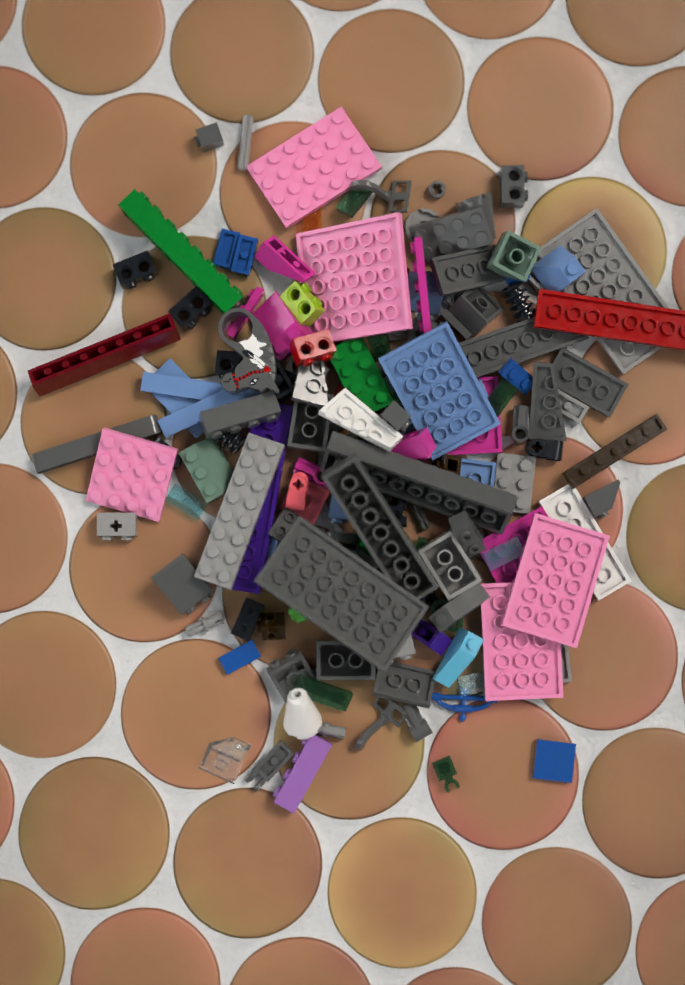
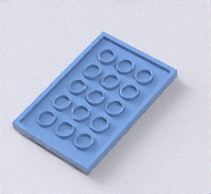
[378,321,501,460]

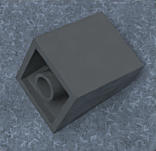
[151,554,214,615]

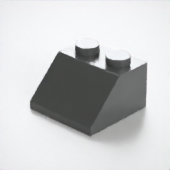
[448,287,504,337]

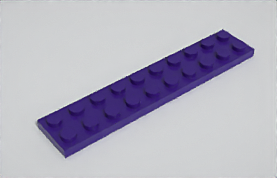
[221,404,293,595]

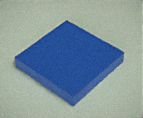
[533,739,576,783]

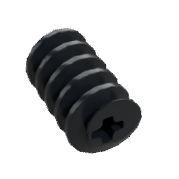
[501,282,536,323]
[216,431,247,456]

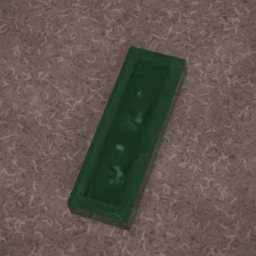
[293,674,353,712]

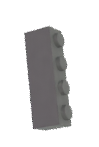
[199,391,281,439]

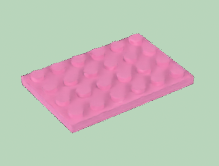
[247,107,382,229]
[501,513,610,648]
[480,582,563,701]

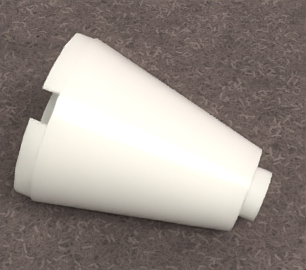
[283,688,322,740]

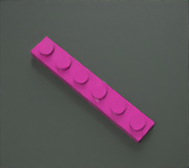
[410,237,431,334]

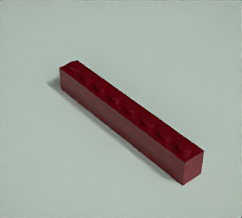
[28,313,181,397]

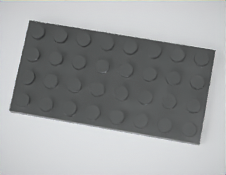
[254,516,429,672]

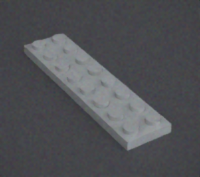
[194,433,285,590]

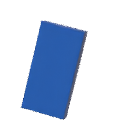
[213,228,240,270]
[218,639,261,675]

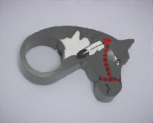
[218,308,279,395]

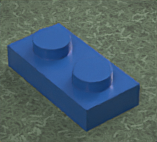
[230,234,258,276]
[498,358,533,395]

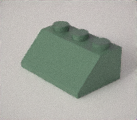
[179,438,234,504]

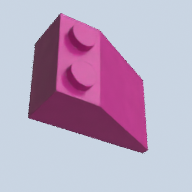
[253,291,313,361]

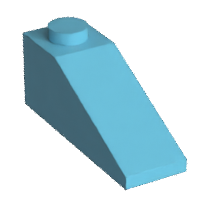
[432,627,484,688]

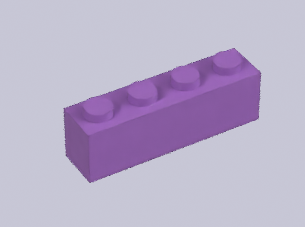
[273,734,332,813]

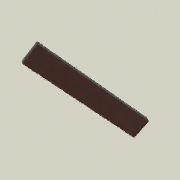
[562,414,667,489]

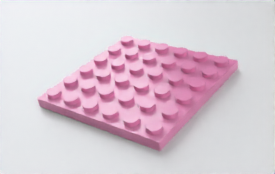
[296,212,413,345]

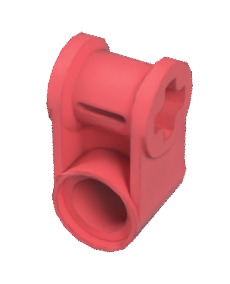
[285,472,308,511]

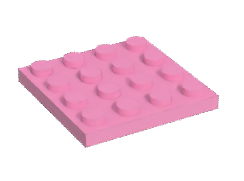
[86,427,178,522]

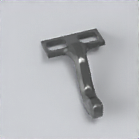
[350,180,412,213]
[354,697,408,752]

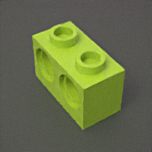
[279,281,325,327]

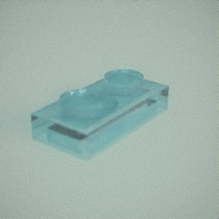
[166,484,208,520]
[481,537,523,571]

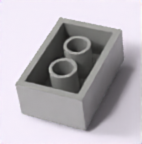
[418,529,482,600]

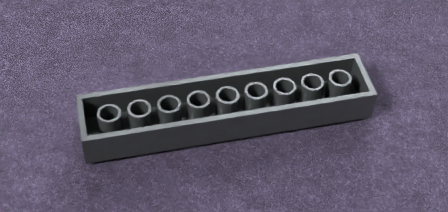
[320,431,517,535]

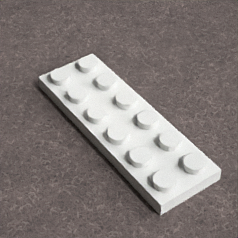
[539,484,631,601]

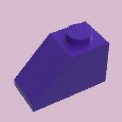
[411,619,452,656]

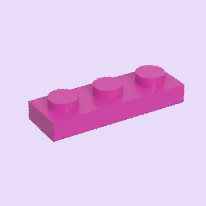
[226,286,265,341]

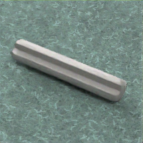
[238,115,253,171]

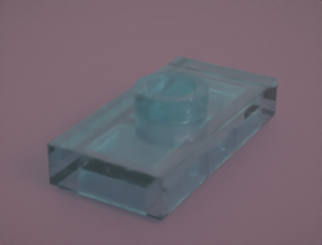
[457,671,485,696]

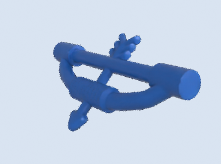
[432,686,498,722]

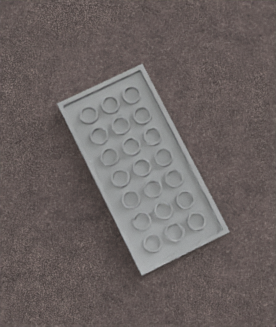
[538,208,669,375]

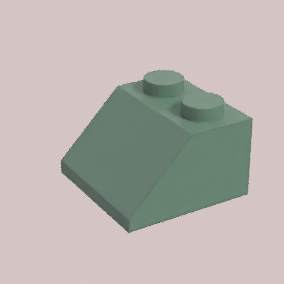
[486,230,542,282]

